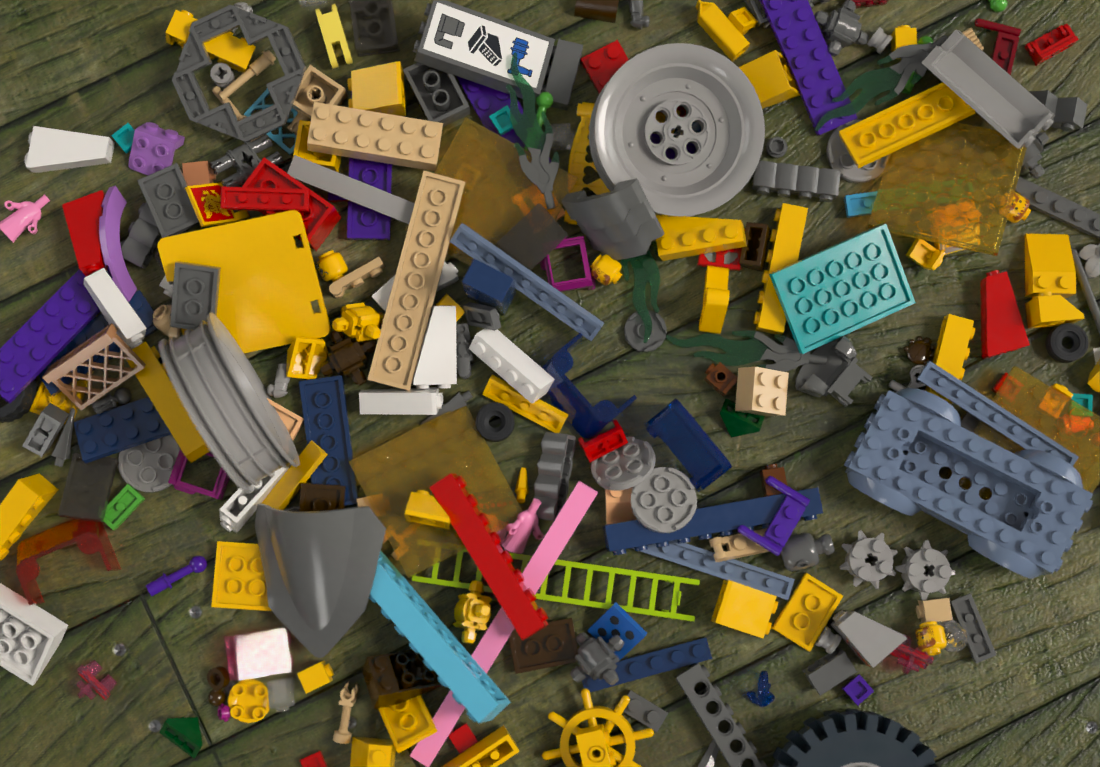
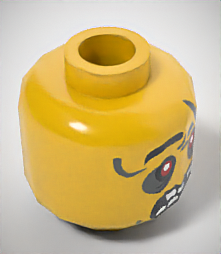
[316,250,348,282]

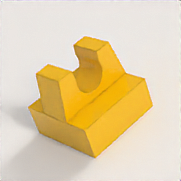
[728,7,758,35]

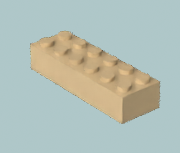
[307,102,443,171]

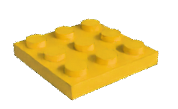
[211,541,272,611]

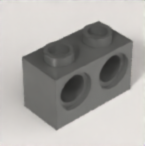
[22,403,69,457]

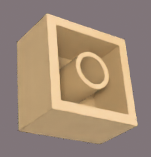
[735,367,789,416]

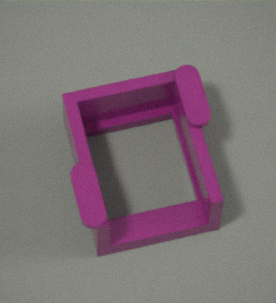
[538,236,596,292]
[168,448,230,500]

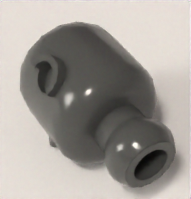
[781,533,835,572]

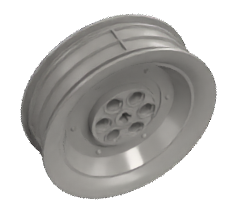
[589,43,765,217]
[159,312,300,494]

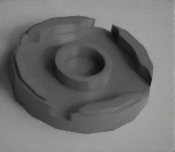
[624,309,667,352]

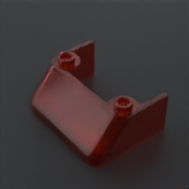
[16,513,121,605]

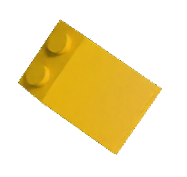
[1025,234,1076,298]

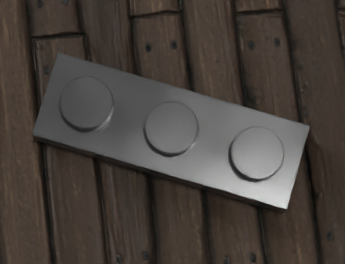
[950,593,996,663]

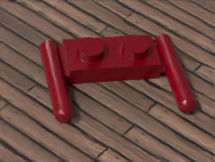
[974,18,1021,75]

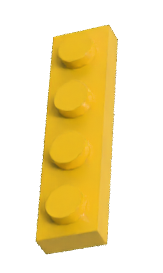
[482,374,569,433]

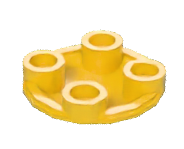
[227,679,272,723]

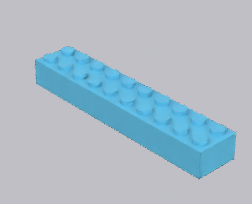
[369,551,510,723]

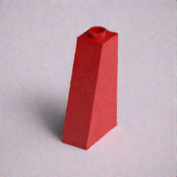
[62,190,108,277]
[980,270,1030,359]

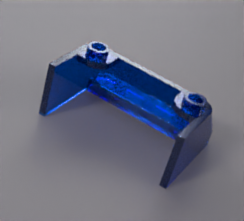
[542,333,637,439]
[645,398,732,492]

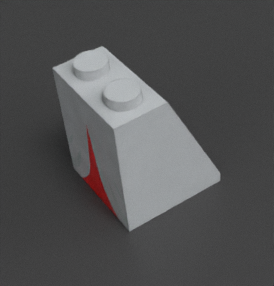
[830,610,907,668]

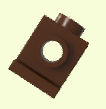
[704,362,738,396]

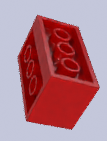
[242,157,341,252]

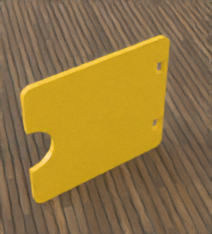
[157,210,331,353]

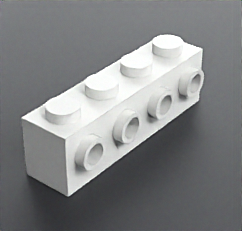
[468,329,555,403]

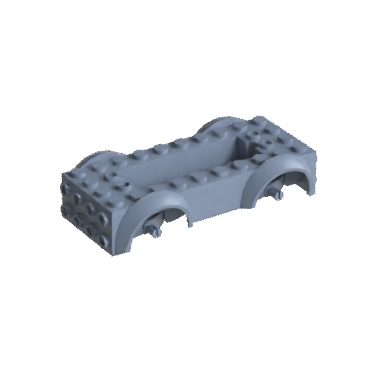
[844,388,1093,579]

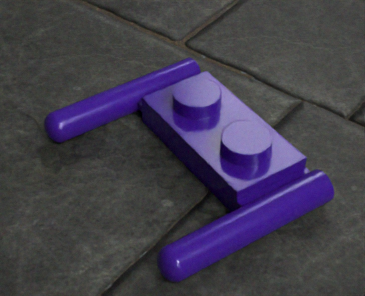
[737,476,810,556]

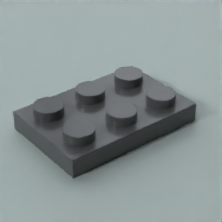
[137,163,200,238]
[170,261,221,330]

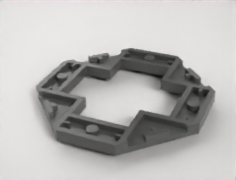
[172,5,306,142]

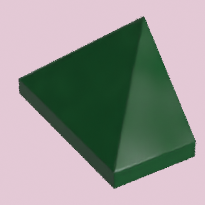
[720,399,765,438]
[159,717,203,758]

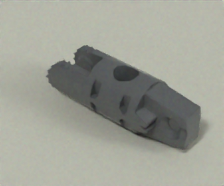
[456,323,474,379]

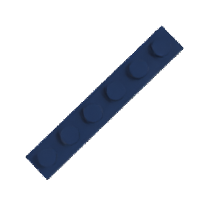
[582,637,712,692]

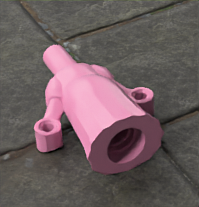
[0,195,50,243]
[501,498,544,554]

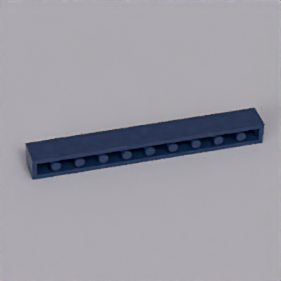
[602,488,823,556]

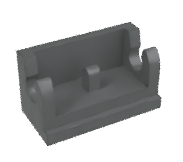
[802,647,857,696]

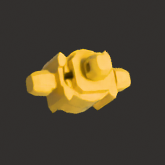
[332,303,385,342]
[453,580,492,644]

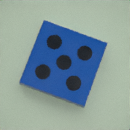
[587,602,647,661]

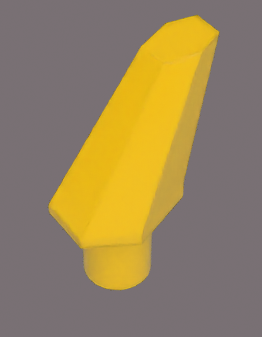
[515,467,529,503]

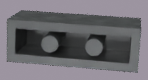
[541,39,583,111]

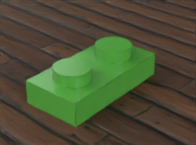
[97,484,146,530]

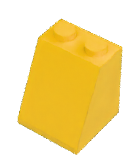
[739,50,800,109]
[348,61,406,116]
[711,580,778,638]
[350,737,396,767]

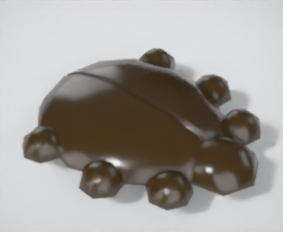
[904,336,935,365]

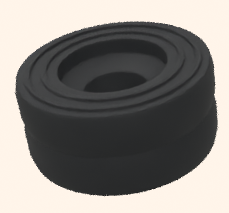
[1045,323,1089,363]
[476,402,515,442]

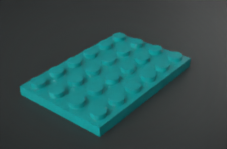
[769,224,916,354]

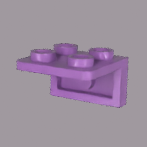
[128,122,185,175]

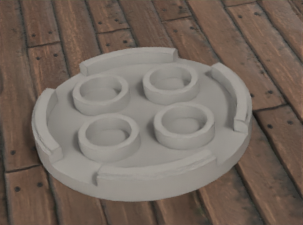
[826,120,891,183]
[118,434,180,492]
[591,437,656,491]
[631,467,697,533]

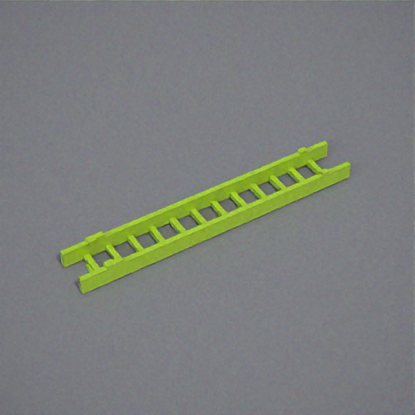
[412,540,700,621]

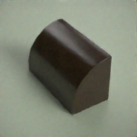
[574,0,619,23]
[739,222,771,272]

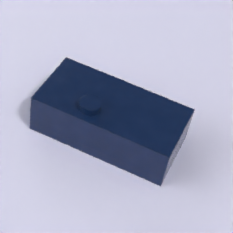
[462,259,516,316]

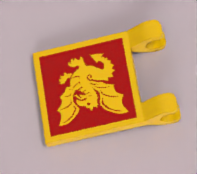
[185,182,250,227]

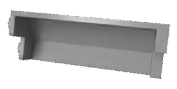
[922,30,1055,149]

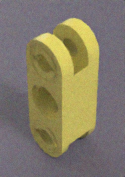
[315,4,353,69]

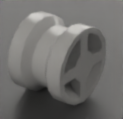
[867,27,893,54]
[210,63,235,88]
[815,626,842,654]

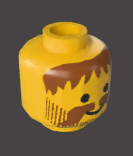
[997,192,1031,223]
[590,254,622,286]
[915,621,947,656]

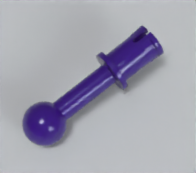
[145,556,207,596]

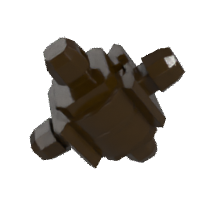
[319,330,376,386]

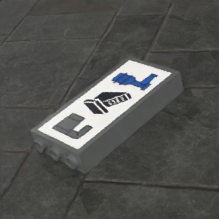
[413,0,555,103]

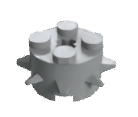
[840,530,898,589]
[895,540,955,601]

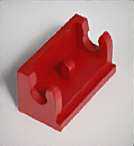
[1024,23,1079,66]
[578,419,628,462]

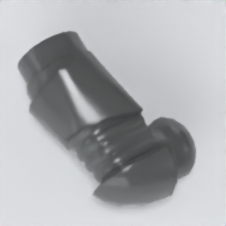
[628,0,650,29]

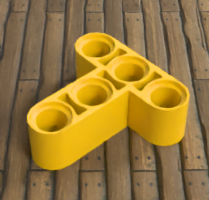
[699,266,730,334]

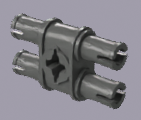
[210,134,284,187]

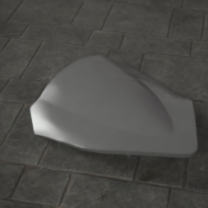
[255,504,386,658]

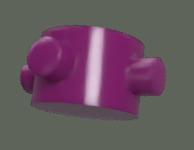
[218,704,230,722]

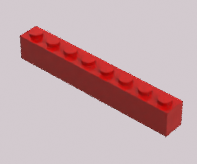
[429,473,549,640]

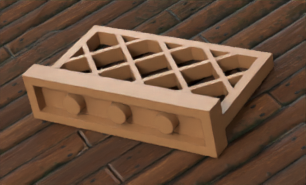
[42,323,146,410]

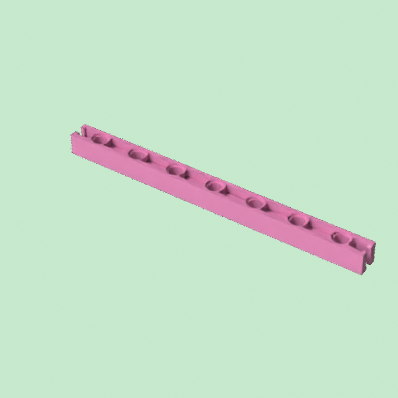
[410,481,598,767]

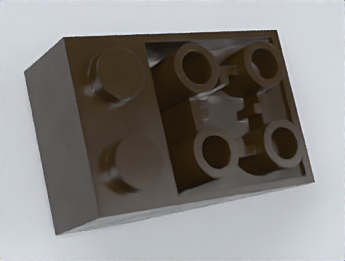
[362,650,442,709]

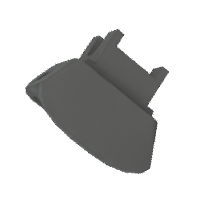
[795,336,873,407]

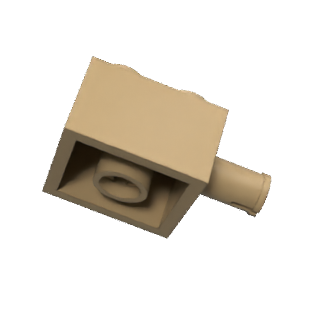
[287,65,348,135]

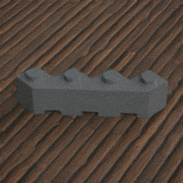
[1029,90,1087,132]

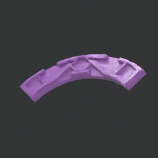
[99,185,137,302]

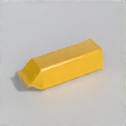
[695,0,750,62]

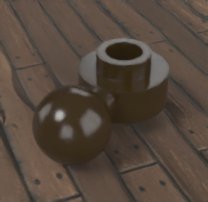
[207,666,230,706]

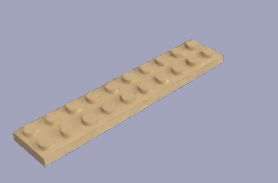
[367,171,466,391]

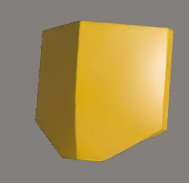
[286,336,328,380]

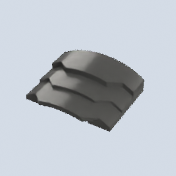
[562,178,665,260]

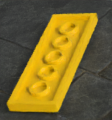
[839,82,975,169]

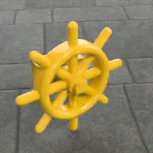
[542,688,654,767]

